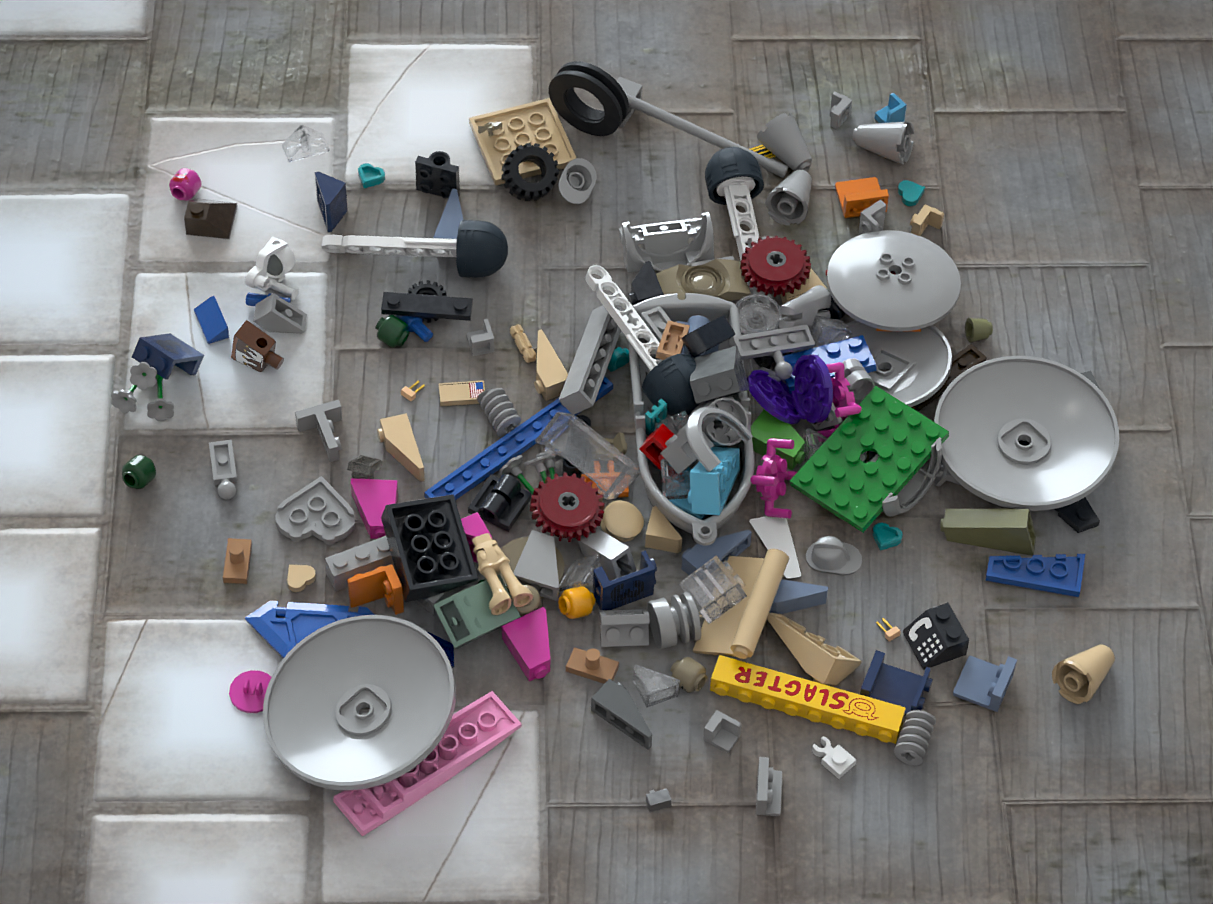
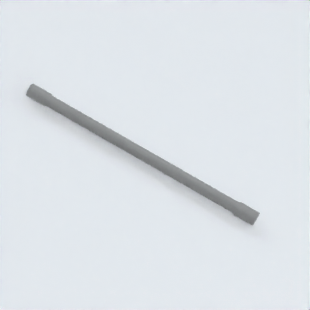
[626,93,789,178]

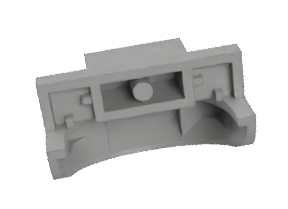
[619,212,714,274]

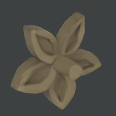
[478,122,503,136]

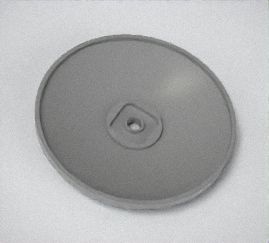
[934,356,1119,511]
[263,615,456,790]

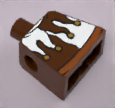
[231,320,284,372]

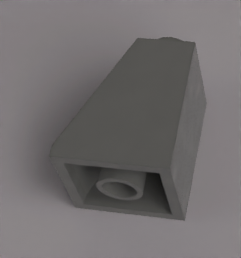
[690,346,750,404]

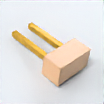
[401,381,425,401]
[876,618,900,641]

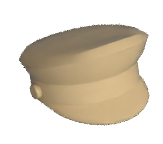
[601,500,644,542]

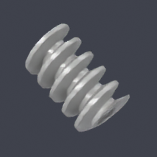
[477,388,521,438]
[894,710,936,766]

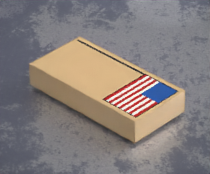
[439,380,485,406]

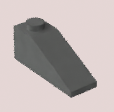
[591,678,652,750]

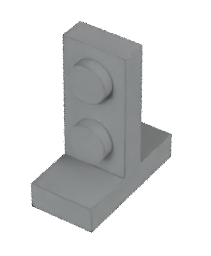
[295,399,342,462]

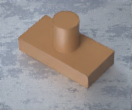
[656,320,690,360]
[223,538,252,584]
[566,647,619,684]

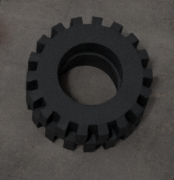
[501,143,559,201]

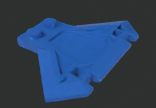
[245,601,375,658]

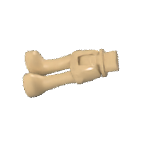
[472,533,533,615]

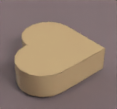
[287,565,316,592]

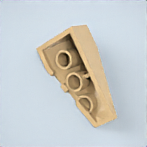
[767,613,862,685]

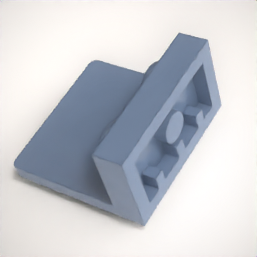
[953,656,1017,712]

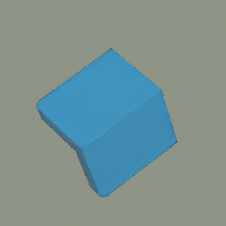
[874,93,907,123]

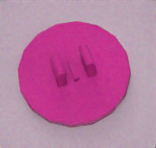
[229,670,272,713]

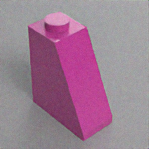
[351,478,398,539]
[502,607,551,682]

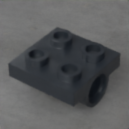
[415,151,460,199]
[468,474,531,532]

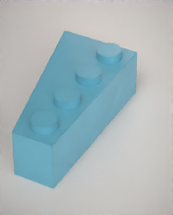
[688,447,740,515]

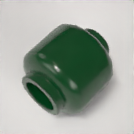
[375,315,410,348]
[121,455,156,489]

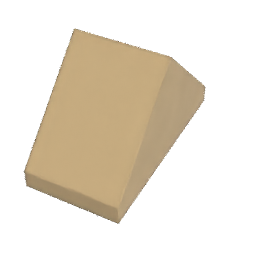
[645,506,682,553]

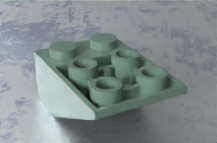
[433,574,521,649]

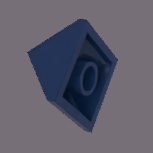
[315,171,348,233]

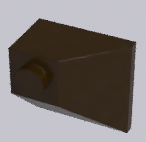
[184,198,237,239]

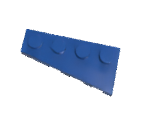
[985,554,1085,597]

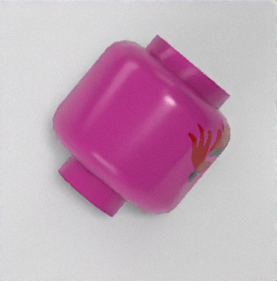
[169,168,202,201]

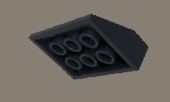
[381,494,478,602]

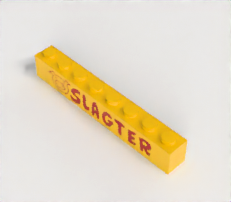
[710,655,906,744]

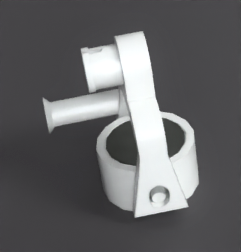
[245,237,299,301]

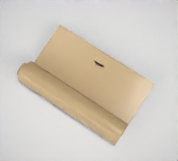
[693,549,789,659]

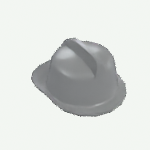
[558,158,597,204]
[806,536,862,575]

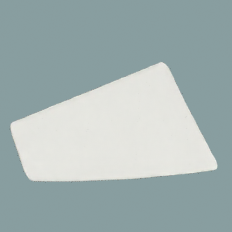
[749,516,801,579]

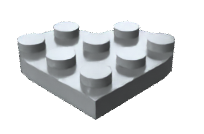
[275,476,355,545]

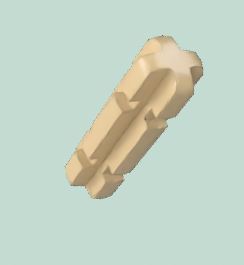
[510,324,537,363]

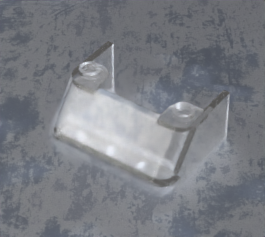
[535,412,640,500]

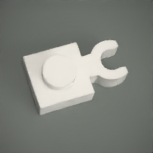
[812,736,856,779]

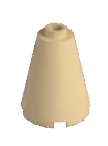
[1052,644,1115,704]

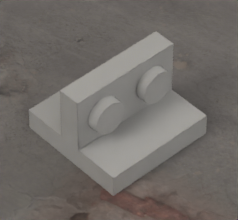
[599,609,650,647]

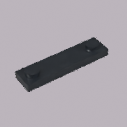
[381,292,473,321]

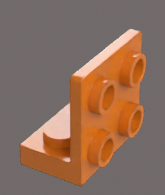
[835,177,889,218]
[347,564,404,615]

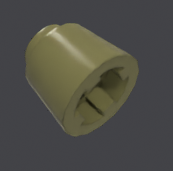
[965,318,993,343]

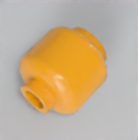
[558,586,595,619]

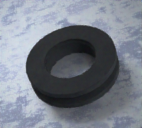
[548,61,629,136]

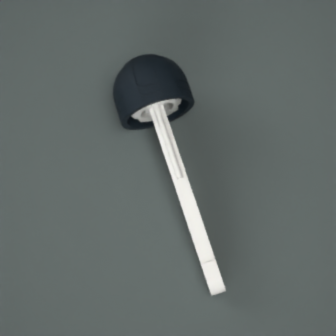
[705,147,773,315]
[322,220,508,278]
[585,265,701,417]

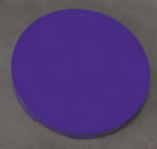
[791,354,833,424]
[747,370,802,424]

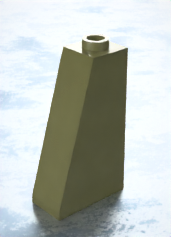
[940,509,1036,555]

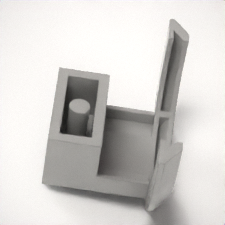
[661,407,753,474]
[870,437,942,517]

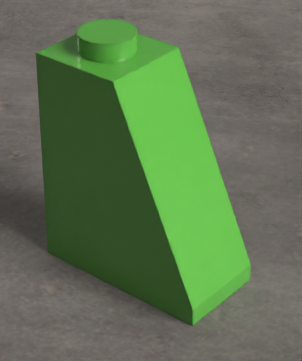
[751,409,806,470]

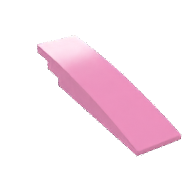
[333,691,522,836]

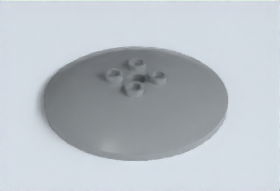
[827,230,961,331]
[822,320,952,407]

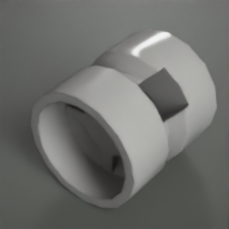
[842,358,875,401]

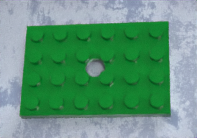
[790,386,949,533]

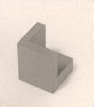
[467,319,494,356]
[703,710,742,753]

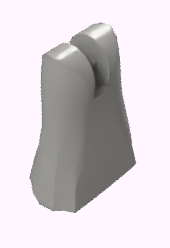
[779,285,831,329]

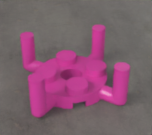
[817,362,862,440]
[750,438,797,519]

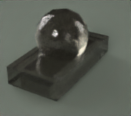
[347,455,382,479]

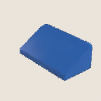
[194,296,229,344]

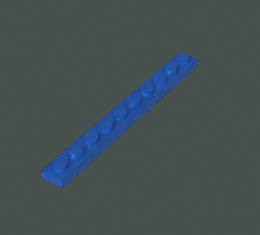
[424,376,613,500]

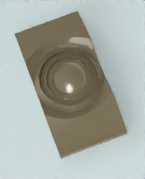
[656,259,751,301]

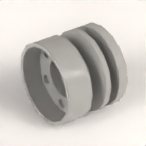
[688,397,748,447]
[647,592,701,650]

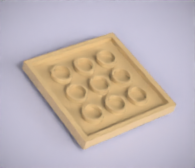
[469,98,576,186]

